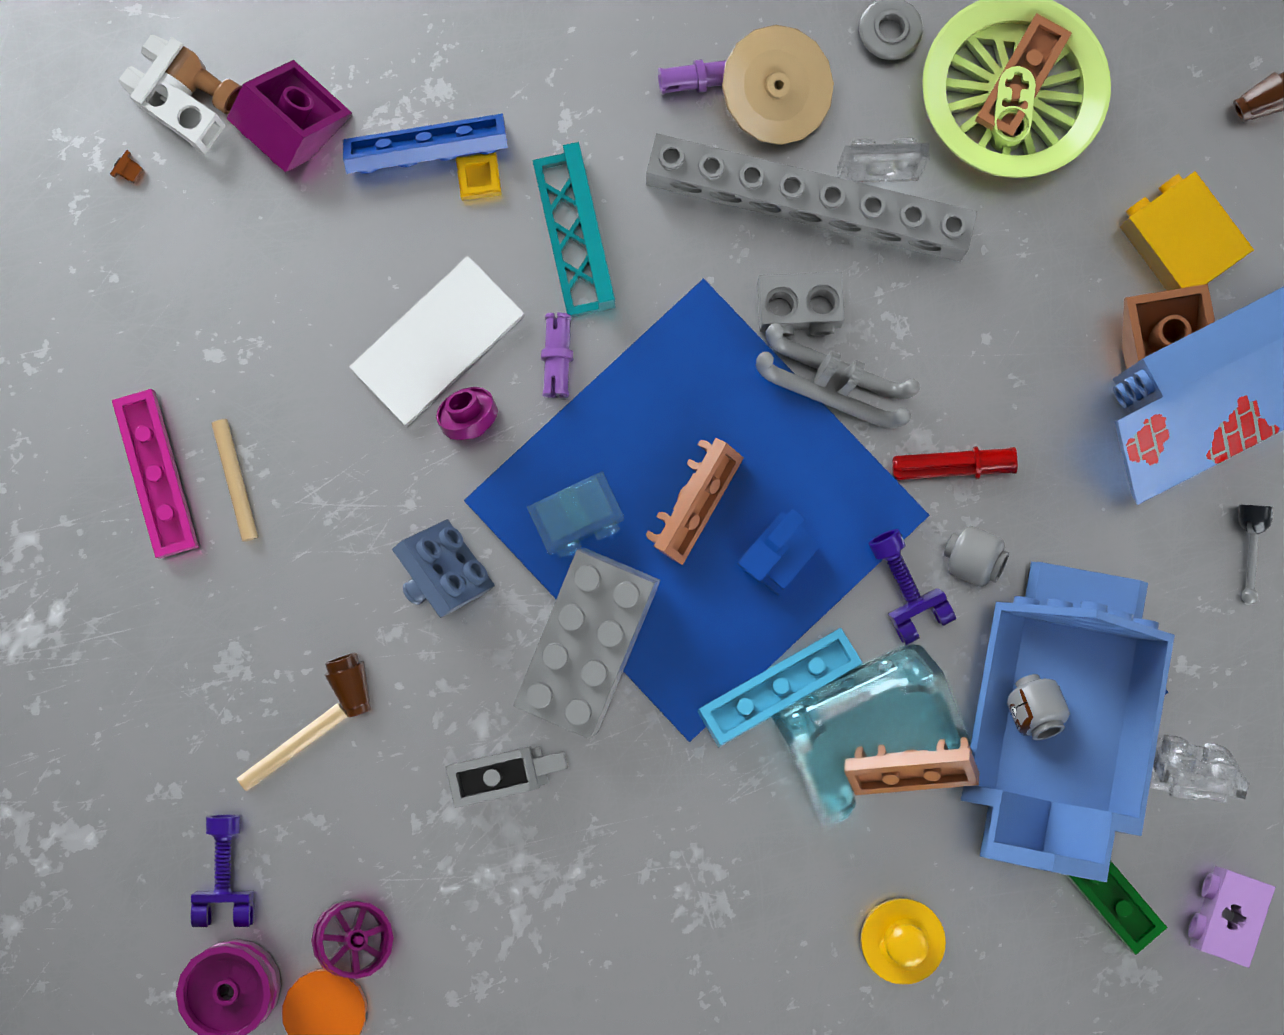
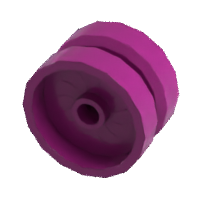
[176,939,281,1035]

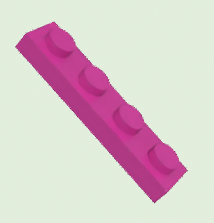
[112,389,199,559]

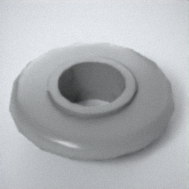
[859,0,923,60]

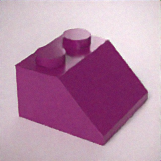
[226,60,352,173]

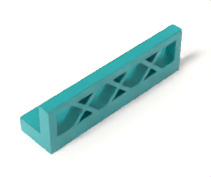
[532,142,616,318]

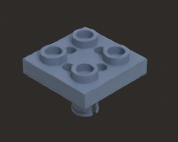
[392,519,495,618]

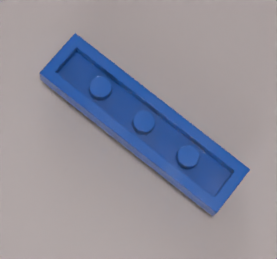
[343,113,508,174]

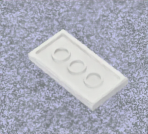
[349,255,525,427]

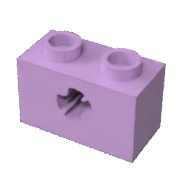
[1188,866,1276,968]

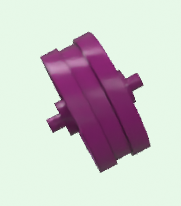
[311,901,394,979]

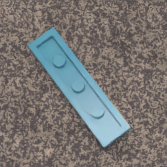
[697,628,863,748]

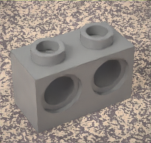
[757,272,845,337]

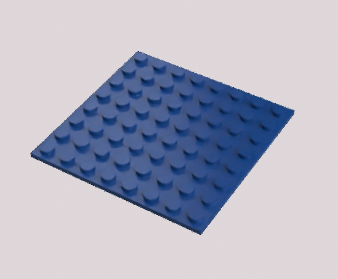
[464,278,930,742]

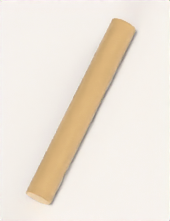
[211,419,258,542]
[237,703,347,791]

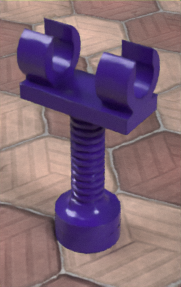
[868,529,956,645]
[191,815,254,927]

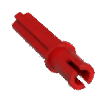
[892,446,1018,480]

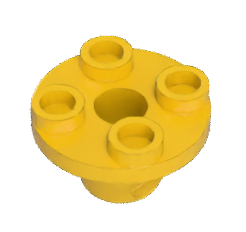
[861,898,946,984]

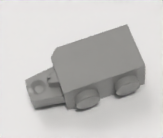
[445,746,568,808]

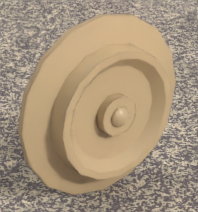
[722,25,834,145]

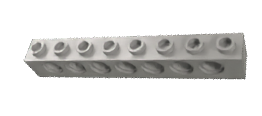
[646,133,978,262]

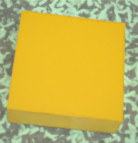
[456,152,502,201]

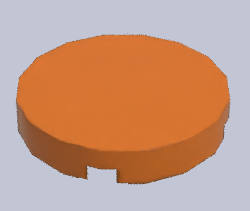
[282,969,367,1035]

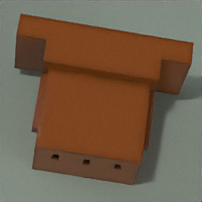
[110,150,143,184]

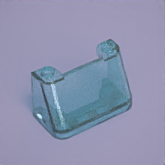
[772,644,971,826]

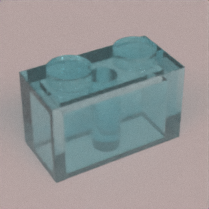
[527,471,624,558]

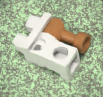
[119,34,242,155]

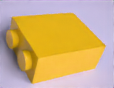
[1120,171,1254,291]

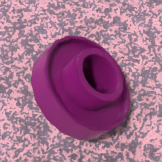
[436,387,498,440]

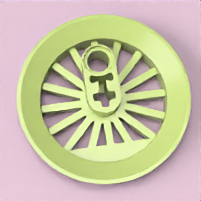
[922,0,1111,178]

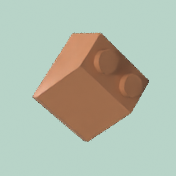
[1122,284,1215,369]

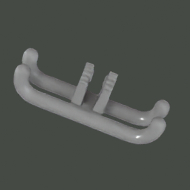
[755,323,920,428]

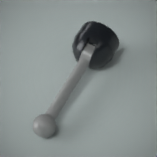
[1238,505,1273,604]

